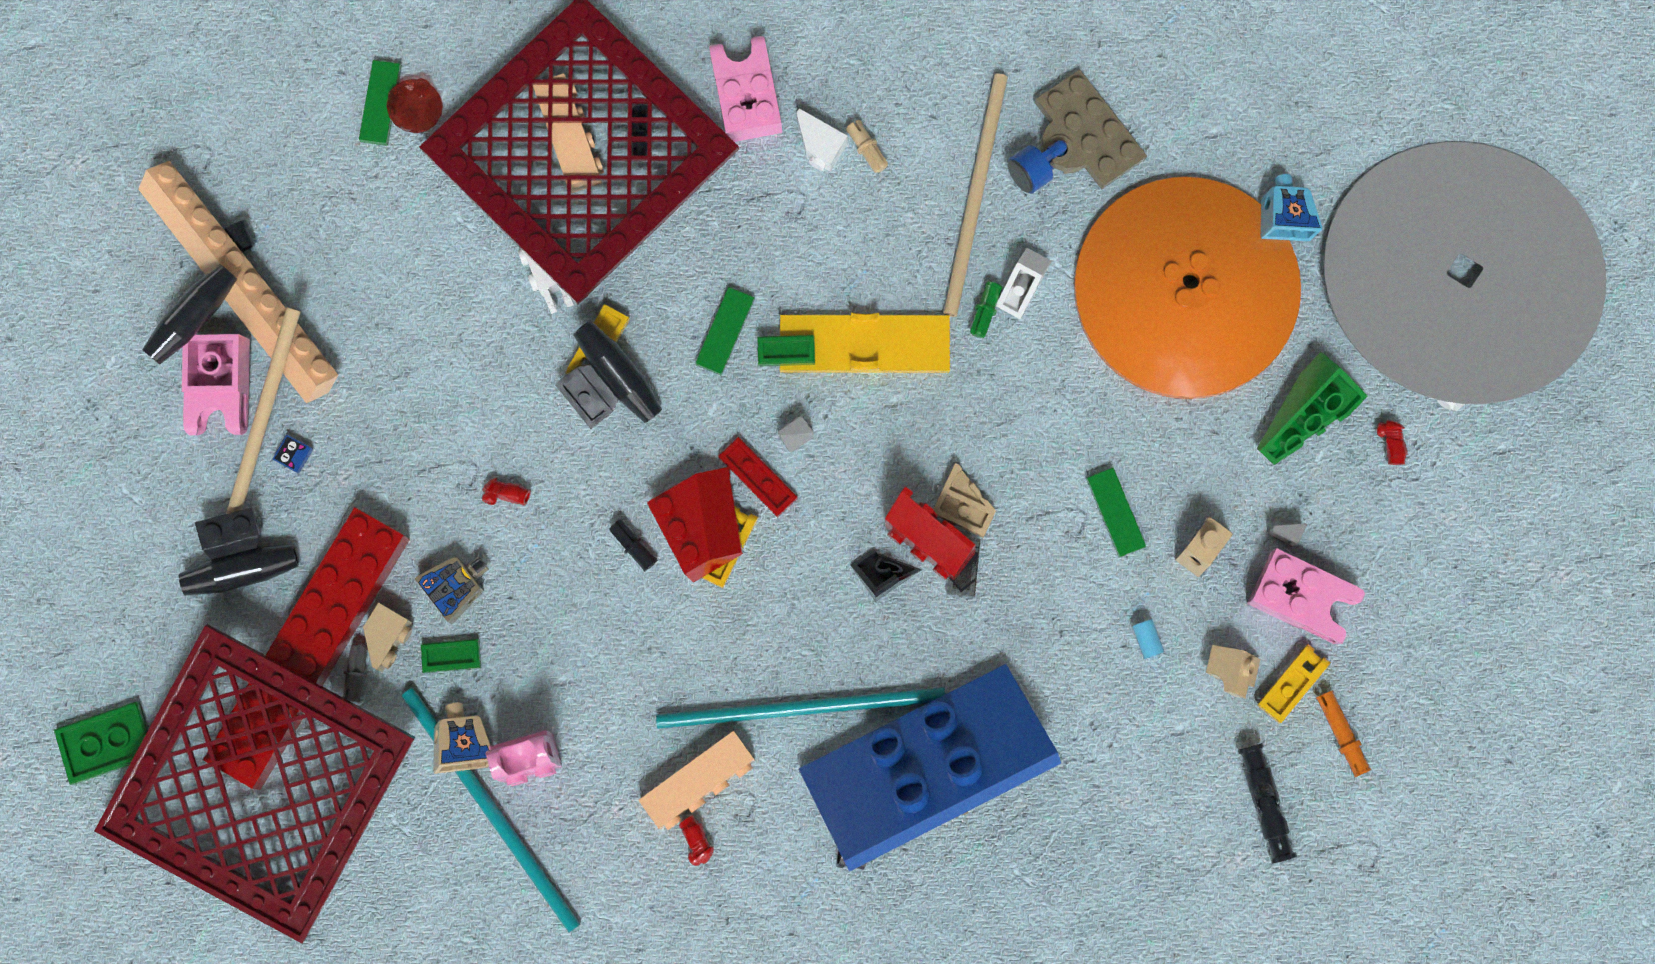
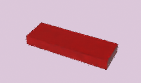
[718,437,798,518]

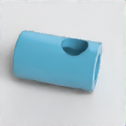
[1132,619,1165,659]

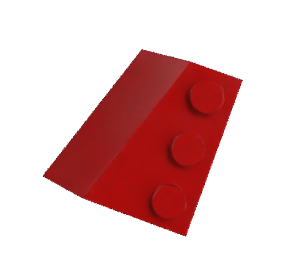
[646,467,743,583]
[885,486,976,581]

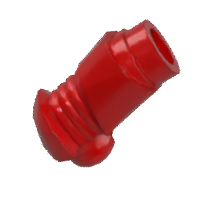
[1377,419,1408,465]
[482,478,531,506]
[679,815,714,866]

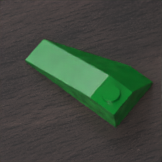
[1257,352,1368,465]

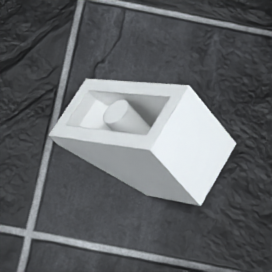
[797,108,848,172]
[996,248,1051,319]

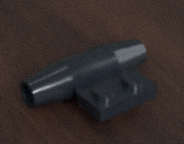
[142,264,237,364]
[555,320,662,429]
[178,507,299,596]

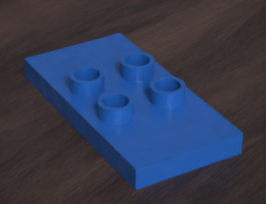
[798,664,1061,872]

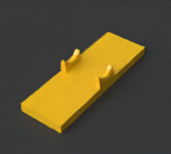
[780,312,950,373]

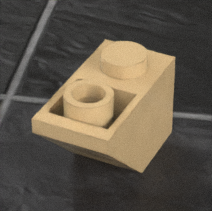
[363,602,413,672]

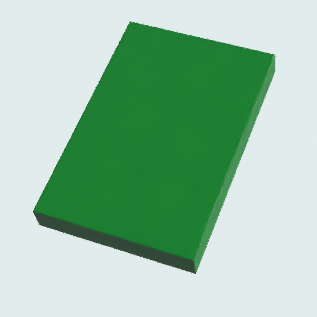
[54,701,148,785]

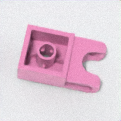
[709,35,782,142]
[182,334,250,436]
[1247,548,1365,644]
[486,730,562,787]

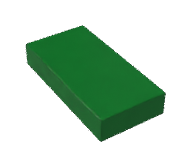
[757,335,815,367]
[421,639,481,673]

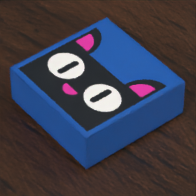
[273,435,313,474]

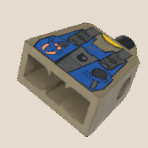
[414,556,489,624]

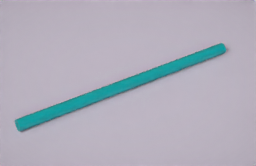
[656,687,945,729]
[401,688,581,933]

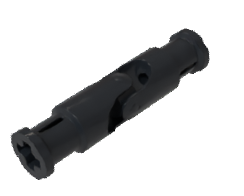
[1238,743,1297,864]

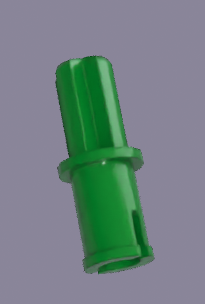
[970,282,1003,338]

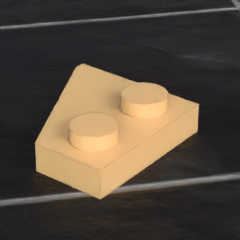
[934,463,996,538]

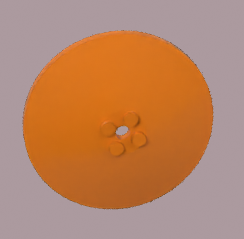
[1074,177,1301,399]

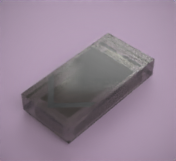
[946,538,981,597]

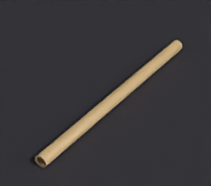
[943,74,1008,317]
[226,307,301,514]

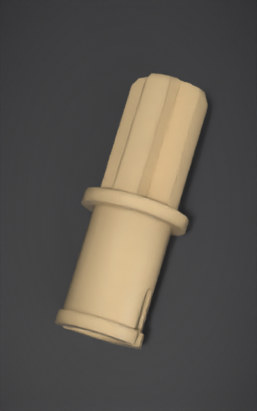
[846,120,888,173]

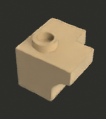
[1206,645,1261,699]

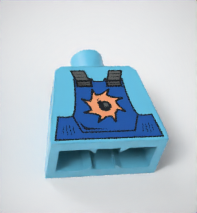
[1260,174,1322,241]

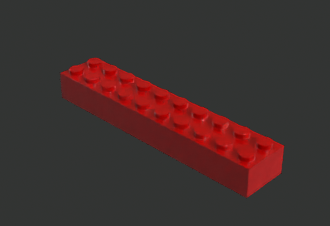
[202,507,410,790]

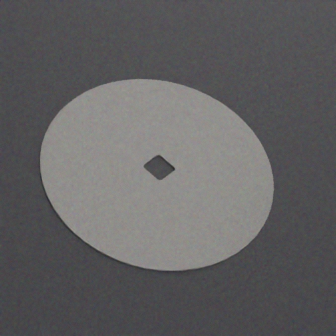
[1324,142,1606,404]

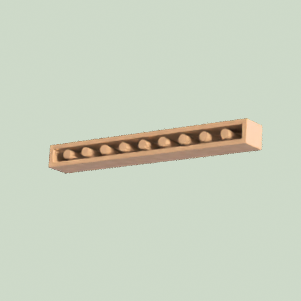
[138,161,338,404]

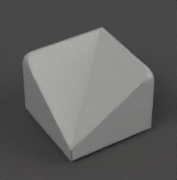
[778,416,814,452]
[1268,516,1307,546]

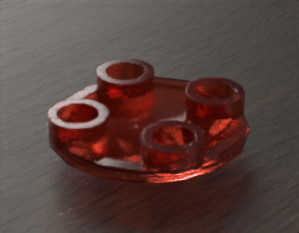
[386,78,443,133]

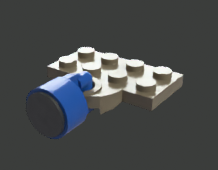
[1008,70,1147,194]

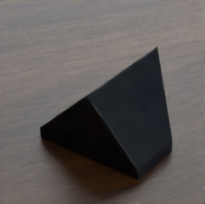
[850,549,922,602]

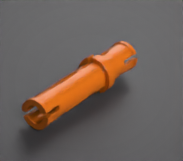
[1316,690,1372,778]

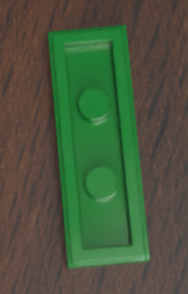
[359,60,402,146]
[695,287,755,376]
[1086,468,1146,558]

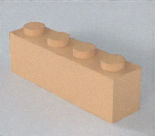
[533,73,604,194]
[638,731,755,830]

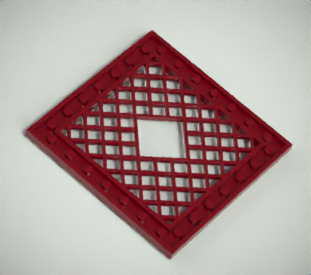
[419,0,739,305]
[94,624,416,944]

